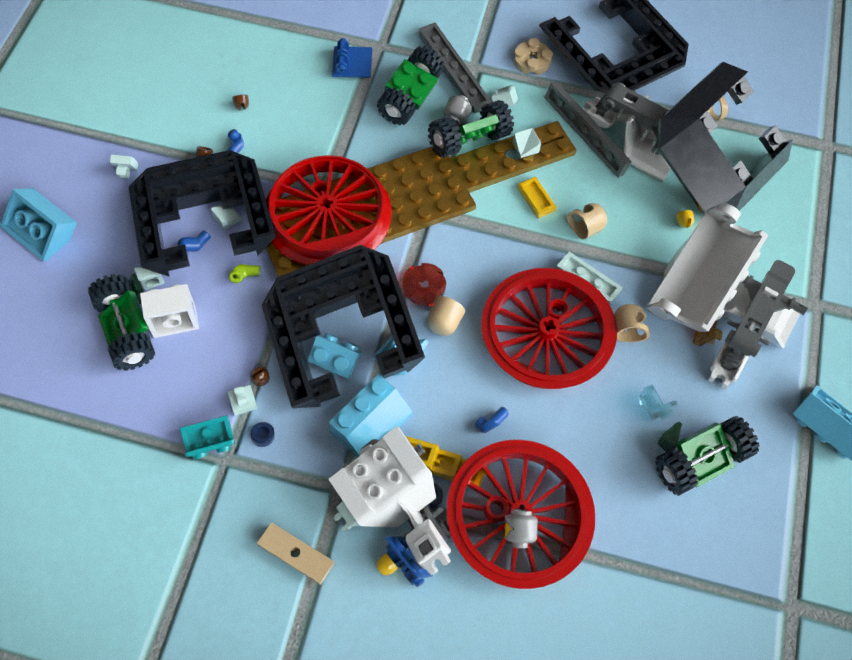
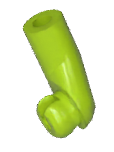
[229,264,261,283]

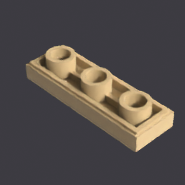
[257,522,335,585]

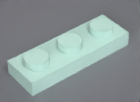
[556,251,623,305]

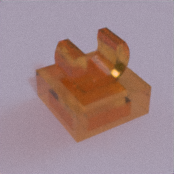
[693,320,723,347]

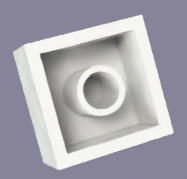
[140,284,199,338]

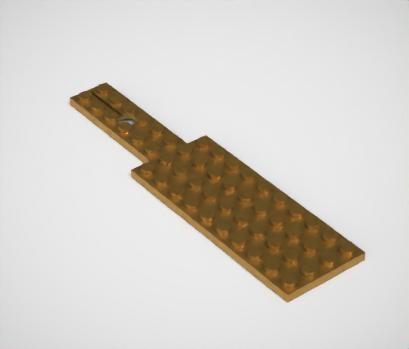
[266,121,577,277]

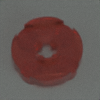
[403,263,447,307]

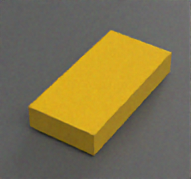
[517,176,557,219]

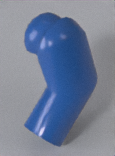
[475,407,509,433]

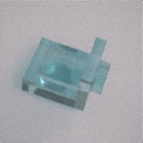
[639,384,678,420]

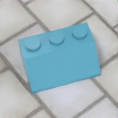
[0,188,77,261]
[329,374,413,457]
[793,385,852,461]

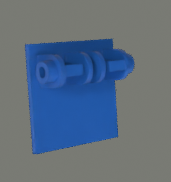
[332,38,372,78]
[385,536,433,588]

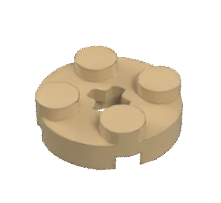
[514,38,553,75]

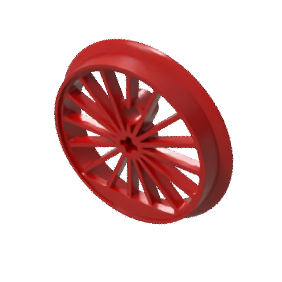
[266,155,392,265]
[482,268,617,389]
[447,440,595,589]

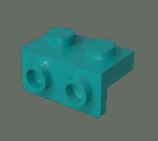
[180,415,235,460]

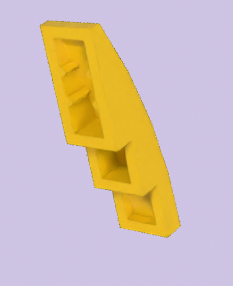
[405,436,485,487]

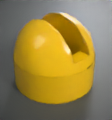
[676,210,694,228]
[377,553,399,575]

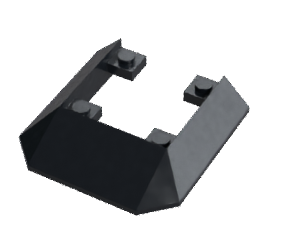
[539,0,689,93]
[658,62,793,215]
[128,150,276,277]
[262,245,426,408]

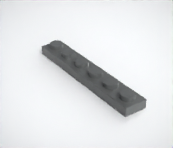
[419,22,492,114]
[544,81,632,178]

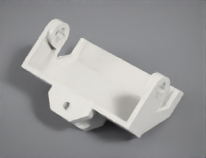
[645,203,768,332]

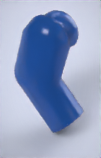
[227,129,244,153]
[178,230,211,252]

